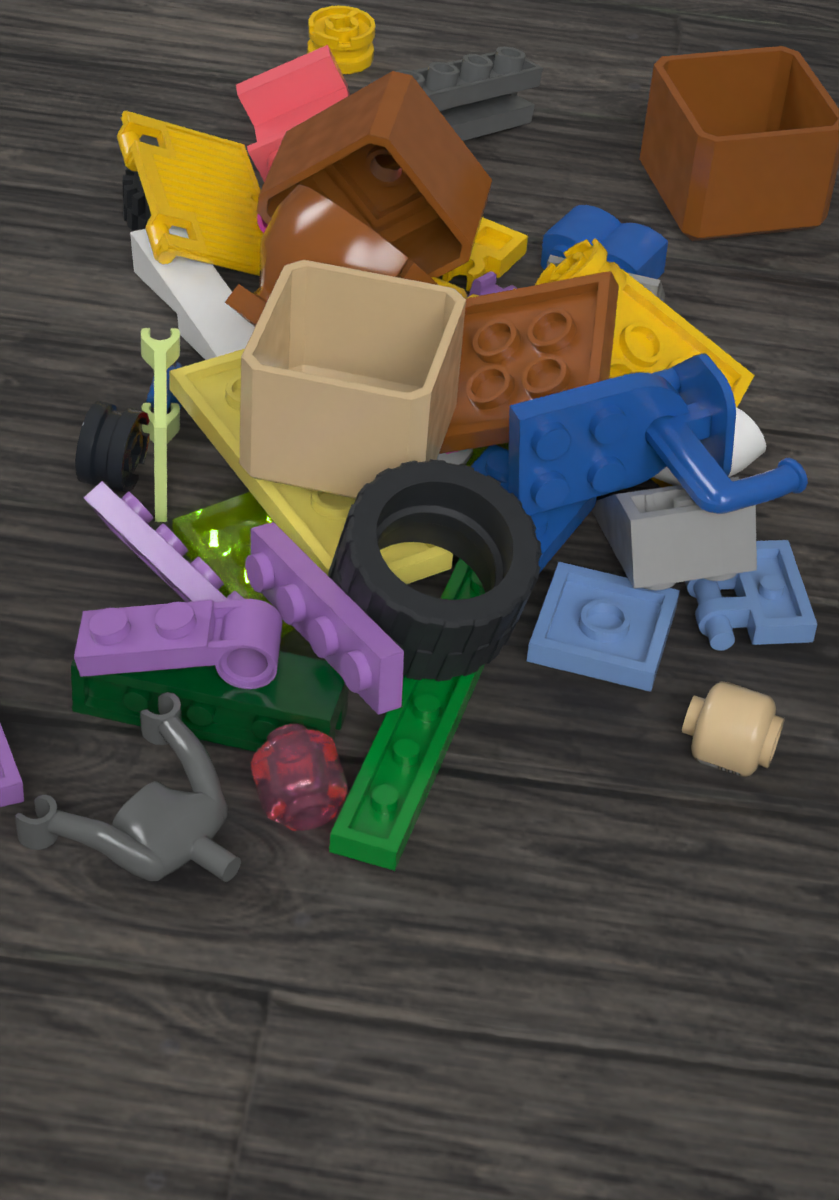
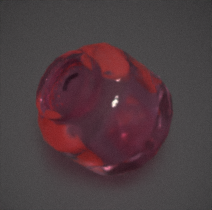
[251,724,348,831]

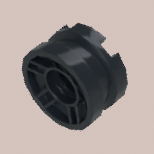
[75,401,150,493]

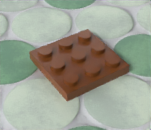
[439,271,619,454]

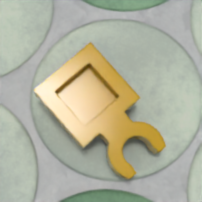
[442,217,528,292]

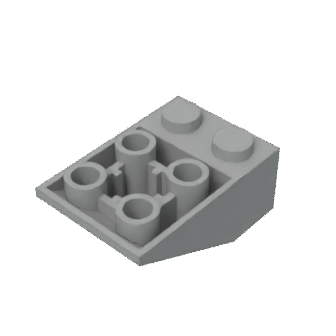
[592,476,757,590]

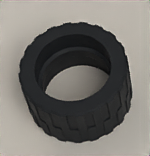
[328,459,542,681]

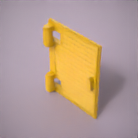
[117,111,263,276]

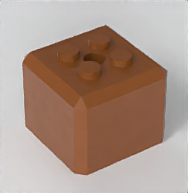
[639,46,839,241]
[257,71,492,278]

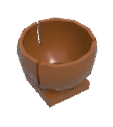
[225,184,438,327]

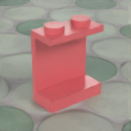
[236,45,350,182]

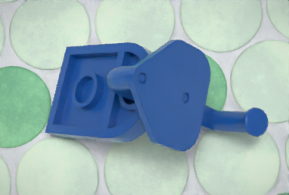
[509,353,808,515]

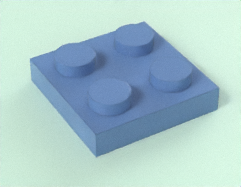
[527,562,680,692]

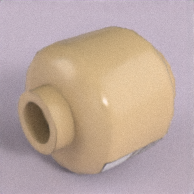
[682,681,784,777]

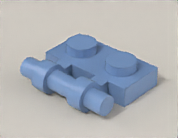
[685,540,817,651]

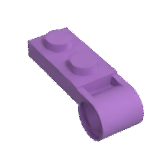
[74,599,282,689]

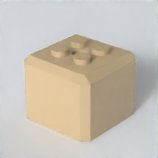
[239,260,466,499]

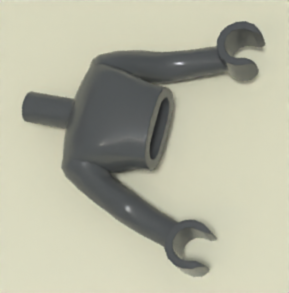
[15,692,241,882]

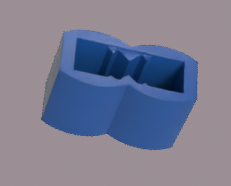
[541,205,668,279]

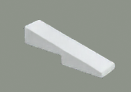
[130,225,255,360]

